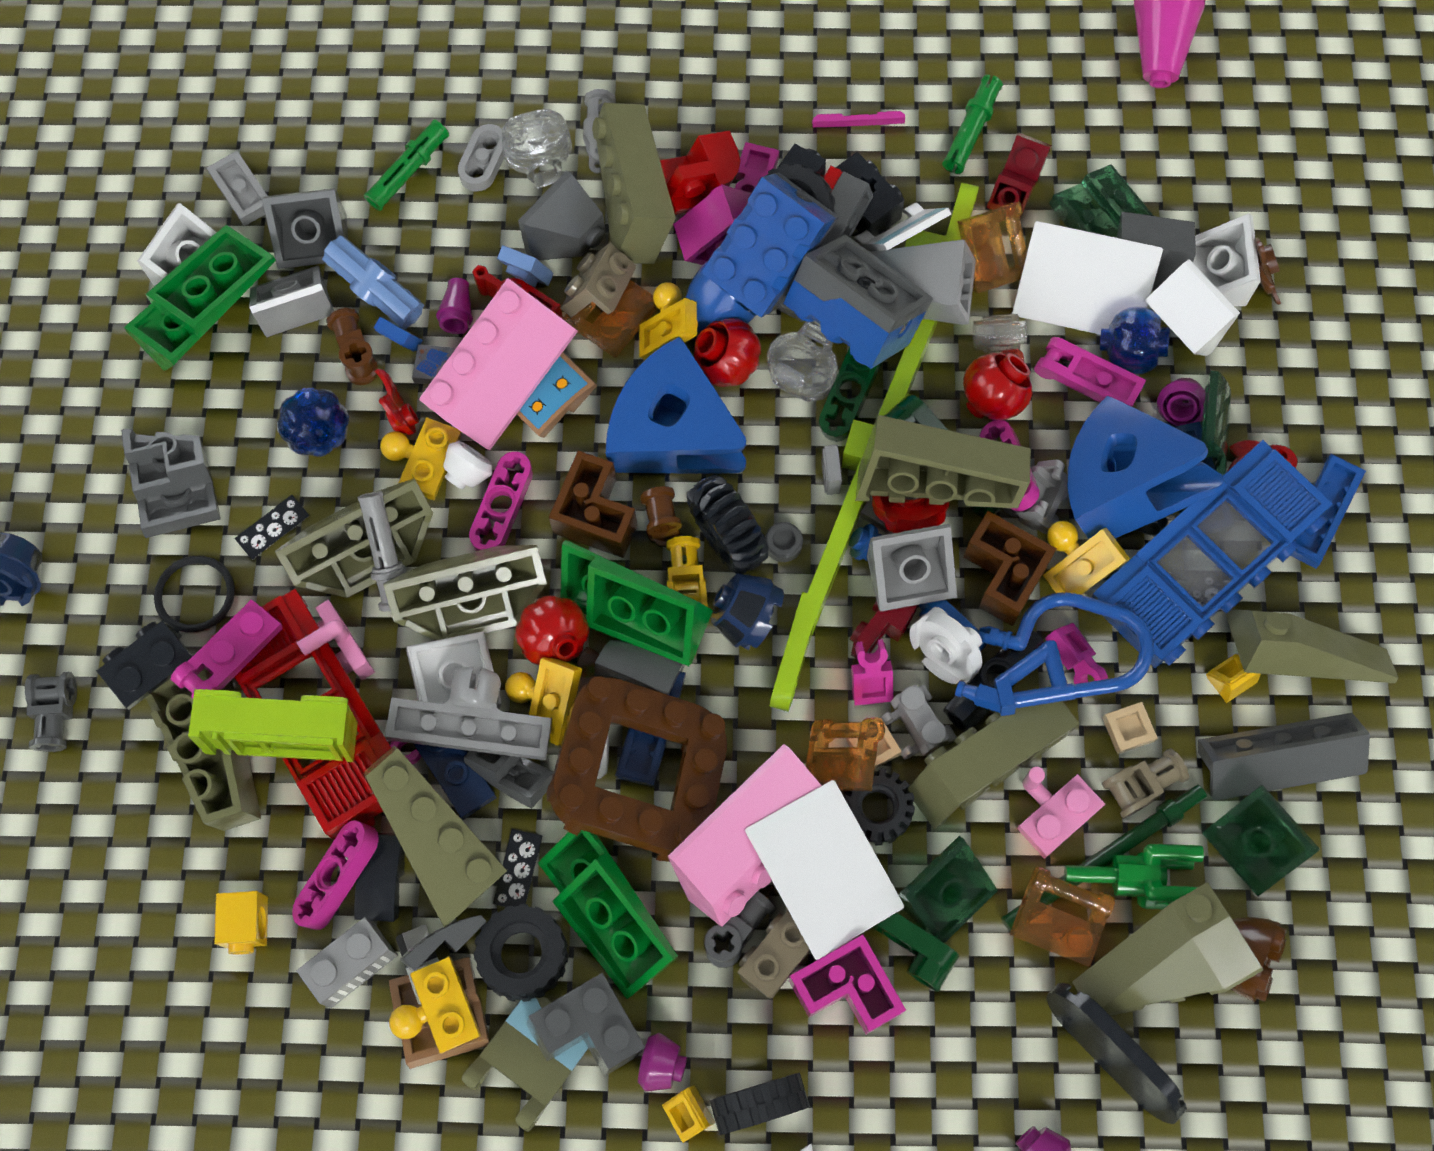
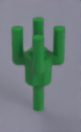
[1064,844,1204,910]

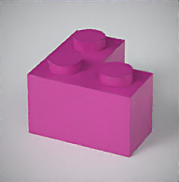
[674,185,752,265]
[788,935,906,1035]

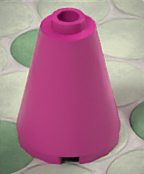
[1134,0,1206,88]

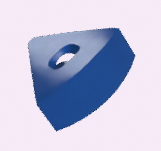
[605,337,746,474]
[1068,396,1226,539]

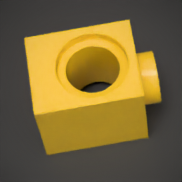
[214,891,268,955]

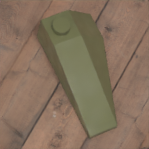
[1226,610,1398,683]
[1072,882,1263,1016]

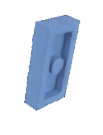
[497,245,554,288]

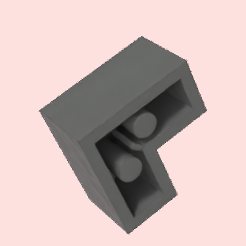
[526,973,645,1077]

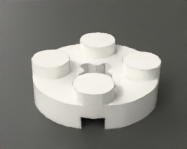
[910,607,982,684]

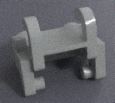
[1003,459,1069,534]
[880,685,957,760]

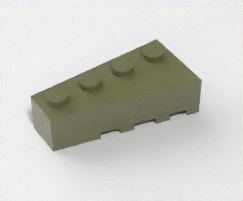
[592,103,676,264]
[855,415,1031,509]
[145,668,261,831]
[908,685,1080,830]
[363,745,507,928]

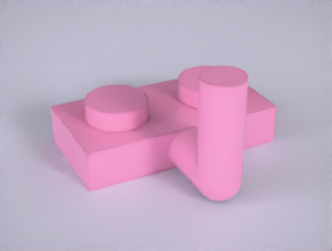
[297,600,375,680]
[1017,767,1105,859]

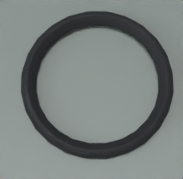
[154,556,235,633]

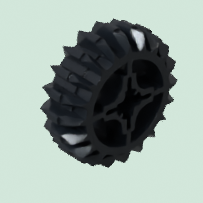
[687,474,769,574]

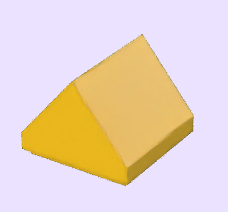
[1206,654,1261,703]
[662,1085,715,1143]

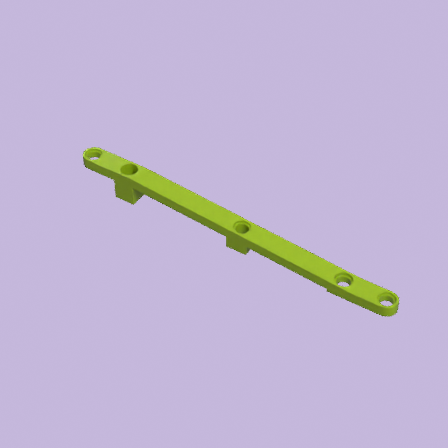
[769,182,979,712]

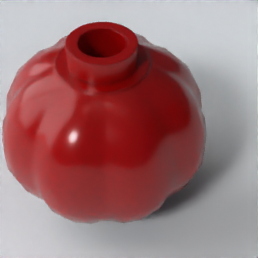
[694,318,761,387]
[963,353,1032,420]
[515,595,589,666]

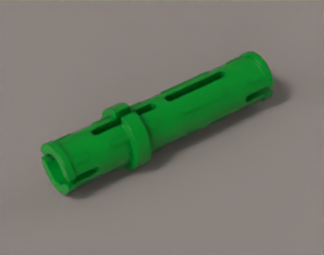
[942,75,1003,174]
[364,119,450,211]

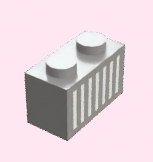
[296,917,398,1008]

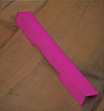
[812,111,905,128]

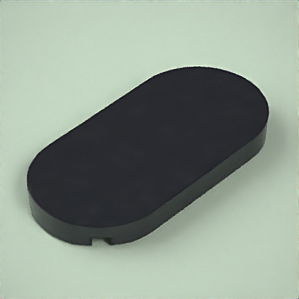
[1047,983,1187,1124]

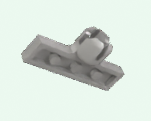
[385,667,552,760]

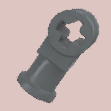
[25,672,77,752]
[704,891,776,968]

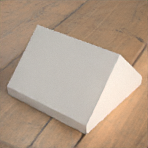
[137,203,217,286]
[1193,213,1261,306]
[1145,259,1240,356]

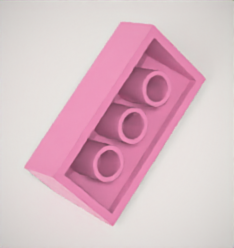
[419,278,578,451]
[668,744,822,927]

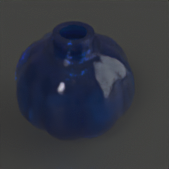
[1100,307,1170,375]
[277,387,349,457]

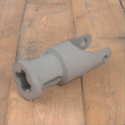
[583,89,616,173]

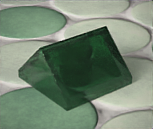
[1202,785,1320,897]
[899,836,998,943]

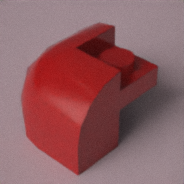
[660,130,741,215]

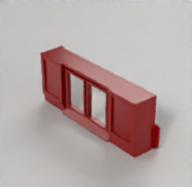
[211,589,391,840]

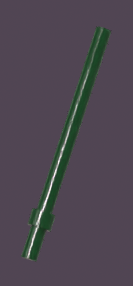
[1001,784,1207,932]

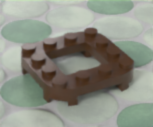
[547,676,727,862]

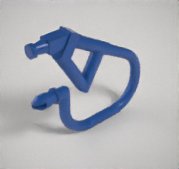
[955,592,1154,716]

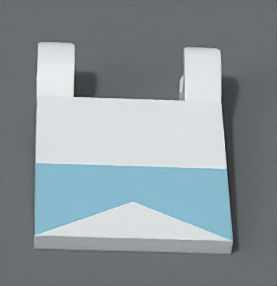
[853,203,951,252]

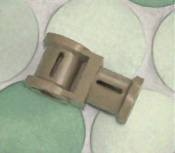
[1101,748,1189,819]

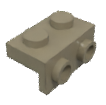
[560,242,636,318]
[738,910,810,999]

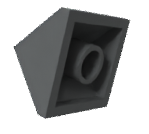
[262,188,348,269]
[1117,212,1196,291]

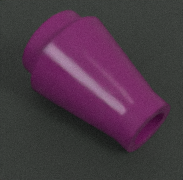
[436,278,473,334]

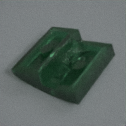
[1049,164,1154,238]
[1201,371,1231,474]

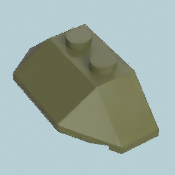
[275,478,433,598]
[383,545,547,641]

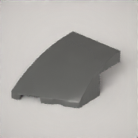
[121,429,221,538]

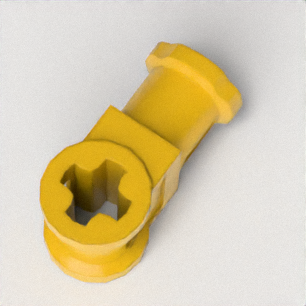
[666,536,708,607]

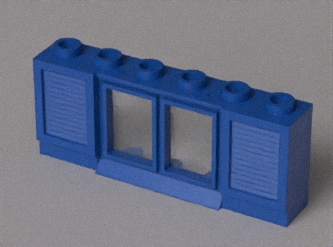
[1091,440,1333,669]

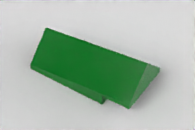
[124,225,276,371]
[560,540,713,667]
[538,830,678,999]

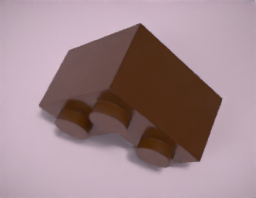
[549,450,638,558]
[963,511,1057,626]

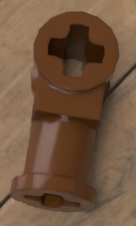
[326,308,378,385]
[640,486,682,547]

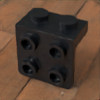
[96,620,193,710]

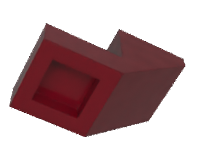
[987,133,1052,220]

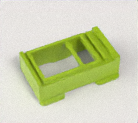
[188,689,358,762]

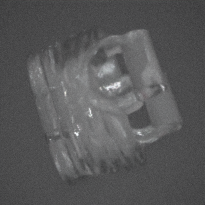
[501,109,572,189]
[767,322,838,402]

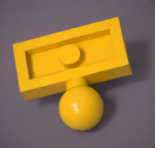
[639,282,698,360]
[380,417,462,501]
[1043,521,1130,595]
[505,657,582,745]
[389,957,481,1054]

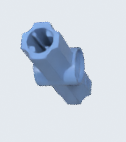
[322,235,424,329]

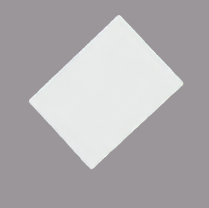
[1012,221,1163,342]
[745,780,904,960]

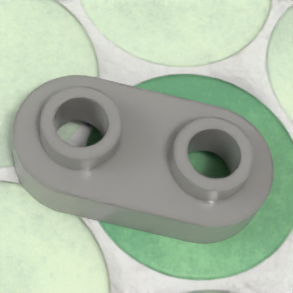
[458,124,508,191]

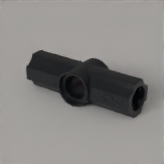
[943,631,1044,731]

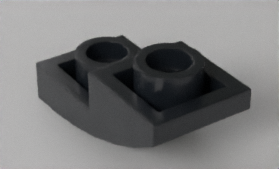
[354,833,405,922]

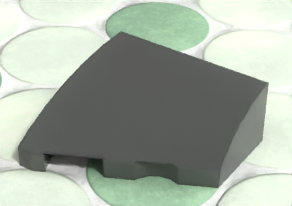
[594,640,685,695]

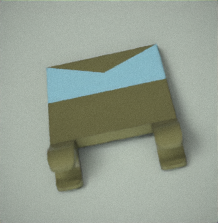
[462,996,588,1131]

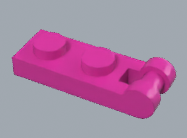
[1034,337,1146,407]
[171,599,282,699]

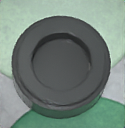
[765,522,803,562]

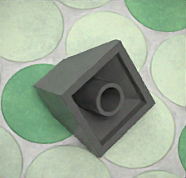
[518,170,605,260]

